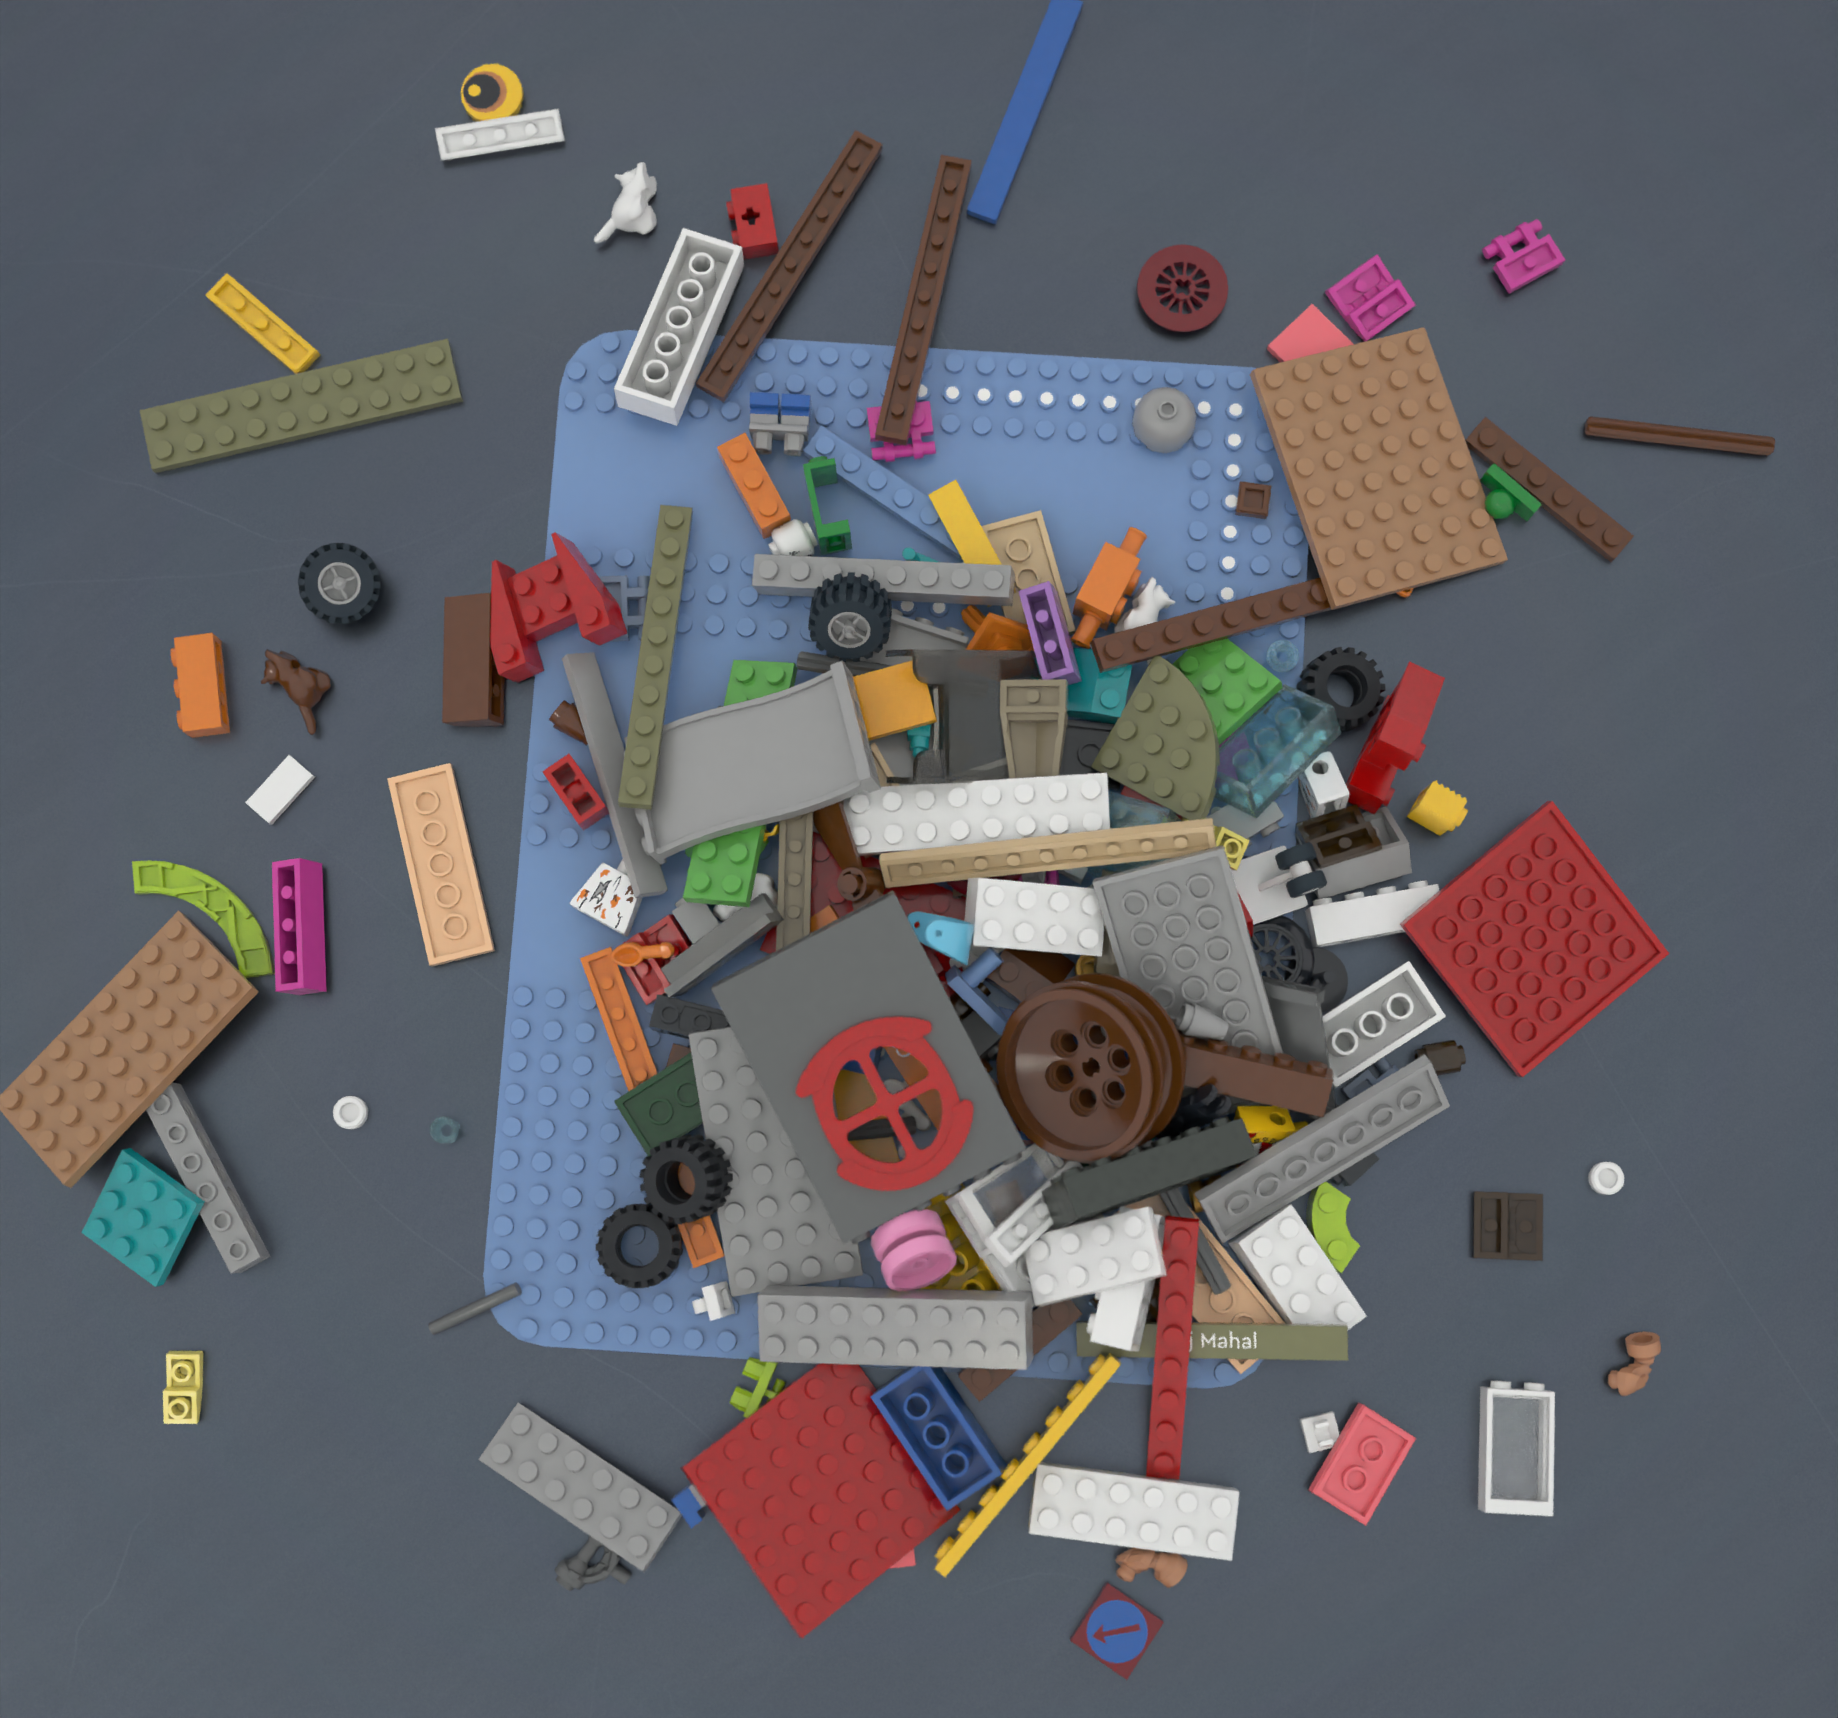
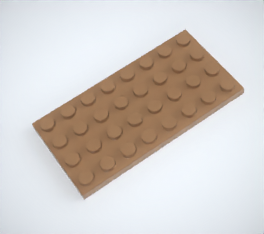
[0,910,259,1188]

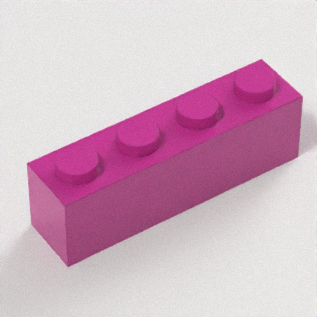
[272,858,326,995]

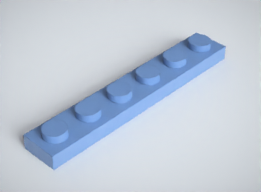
[803,426,961,559]

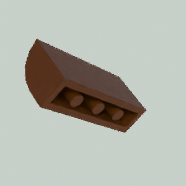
[442,593,504,727]

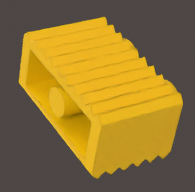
[1406,781,1468,836]

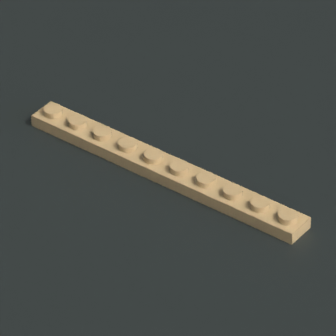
[879,818,1216,888]

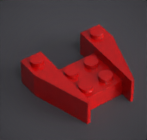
[490,532,627,683]
[1346,661,1445,815]

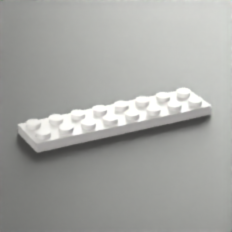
[844,773,1110,856]

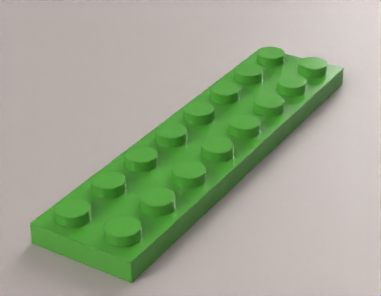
[683,660,798,907]

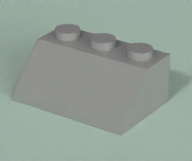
[1295,807,1412,899]

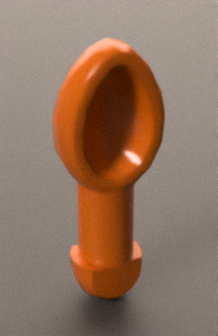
[611,942,674,967]

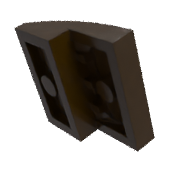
[1296,804,1382,869]
[1474,1191,1543,1261]

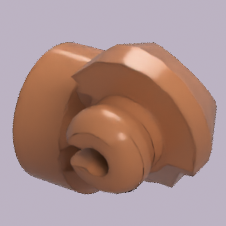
[1608,1332,1661,1396]
[1115,1547,1188,1588]

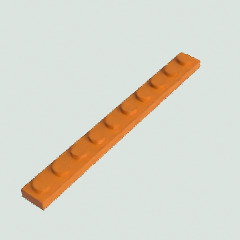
[580,947,725,1268]

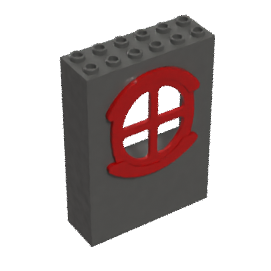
[711,891,1026,1244]

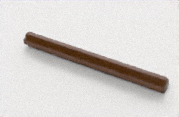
[1585,416,1775,455]

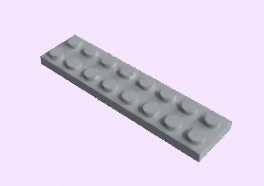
[1194,1055,1450,1244]

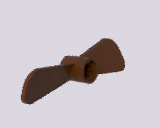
[813,802,885,910]

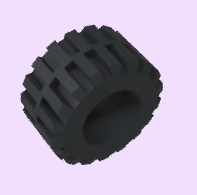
[1296,647,1386,733]
[639,1134,733,1224]
[596,1204,683,1289]

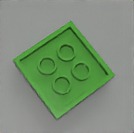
[1172,638,1283,745]

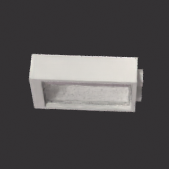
[945,1143,1064,1259]
[1478,1381,1555,1516]

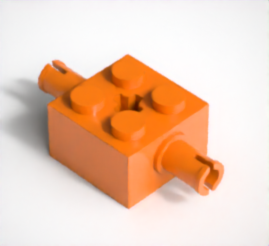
[1071,527,1147,649]

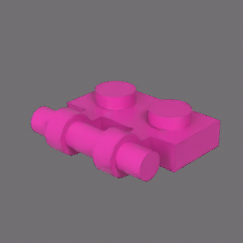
[1482,219,1565,294]
[867,401,936,462]

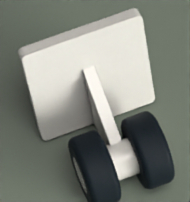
[1231,842,1327,925]

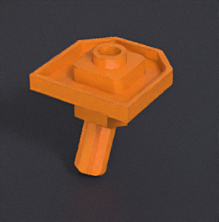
[957,605,1034,681]

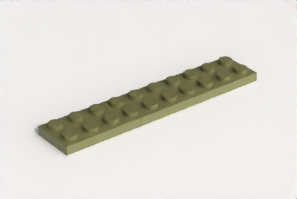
[140,339,463,473]

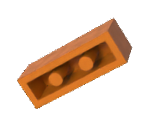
[717,433,791,539]
[171,633,230,738]

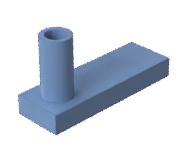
[945,947,1009,1035]

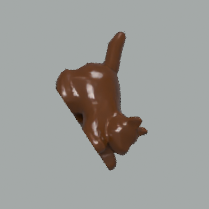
[261,649,331,735]

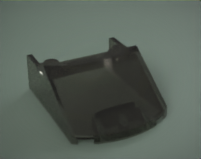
[886,649,1042,784]

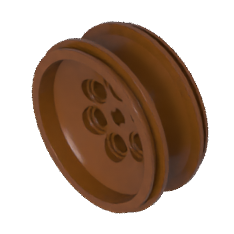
[997,973,1185,1163]

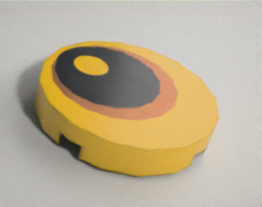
[461,64,524,122]

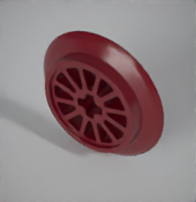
[1137,245,1228,332]

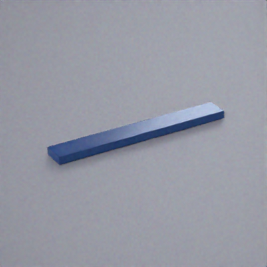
[967,0,1083,225]

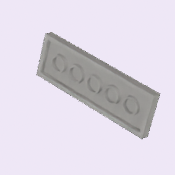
[479,1403,682,1573]

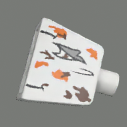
[1296,741,1350,818]
[570,859,643,937]

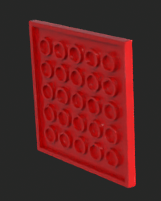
[1400,801,1670,1078]
[681,1363,961,1638]

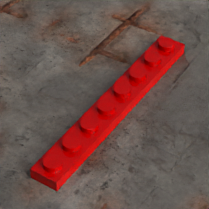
[1146,1216,1199,1480]

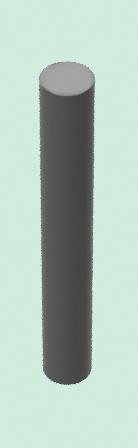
[428,1282,522,1335]

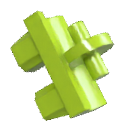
[729,1357,786,1418]

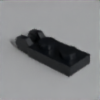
[1156,1083,1232,1139]

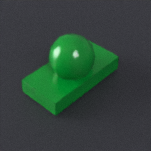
[1480,463,1542,522]

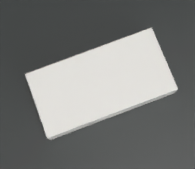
[245,755,315,825]

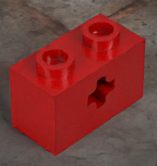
[726,183,779,260]
[542,753,609,831]

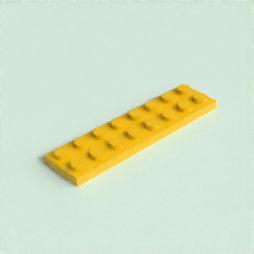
[934,1353,1121,1577]

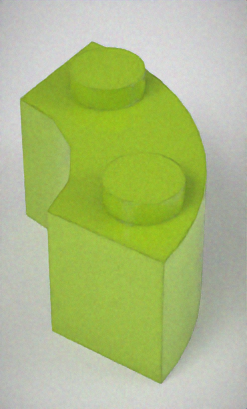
[1306,1181,1360,1273]

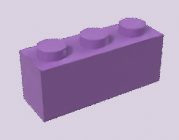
[1019,581,1082,685]

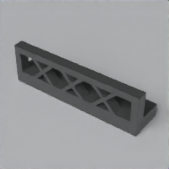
[661,893,784,998]

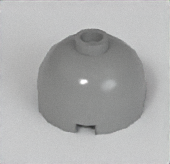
[1132,387,1196,453]

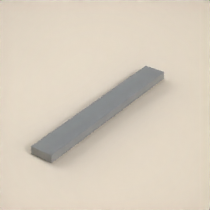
[562,652,668,898]

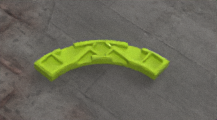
[132,860,275,978]

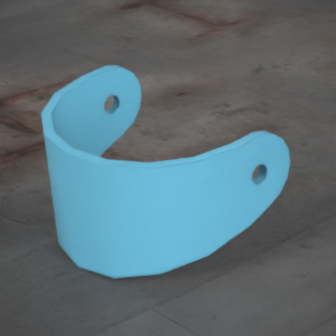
[907,911,974,965]

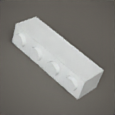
[1305,880,1439,948]

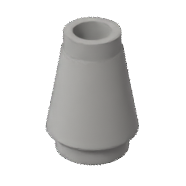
[1175,1003,1228,1041]

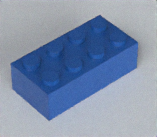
[871,1366,1007,1511]

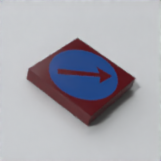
[1070,1582,1164,1680]

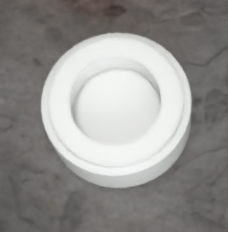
[333,1096,368,1129]
[1588,1162,1624,1195]

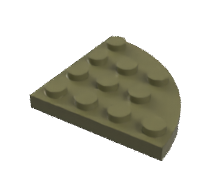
[1091,655,1220,820]

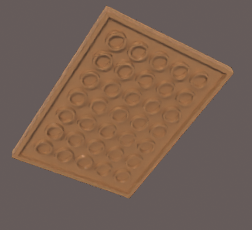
[1250,327,1508,610]

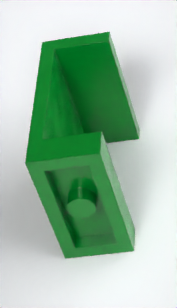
[803,456,852,555]

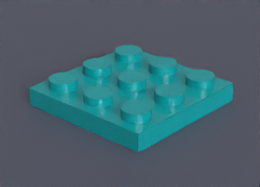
[82,1148,205,1287]

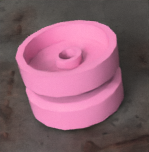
[871,1209,957,1291]

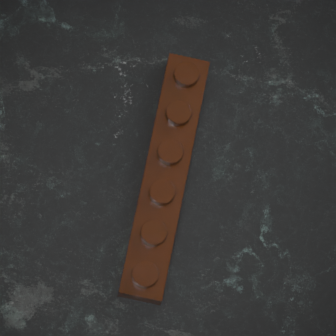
[1465,417,1634,562]

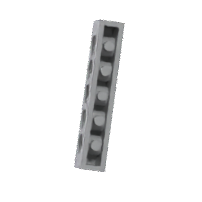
[146,1082,271,1274]

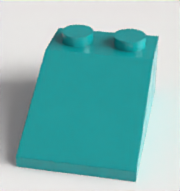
[1030,648,1133,724]

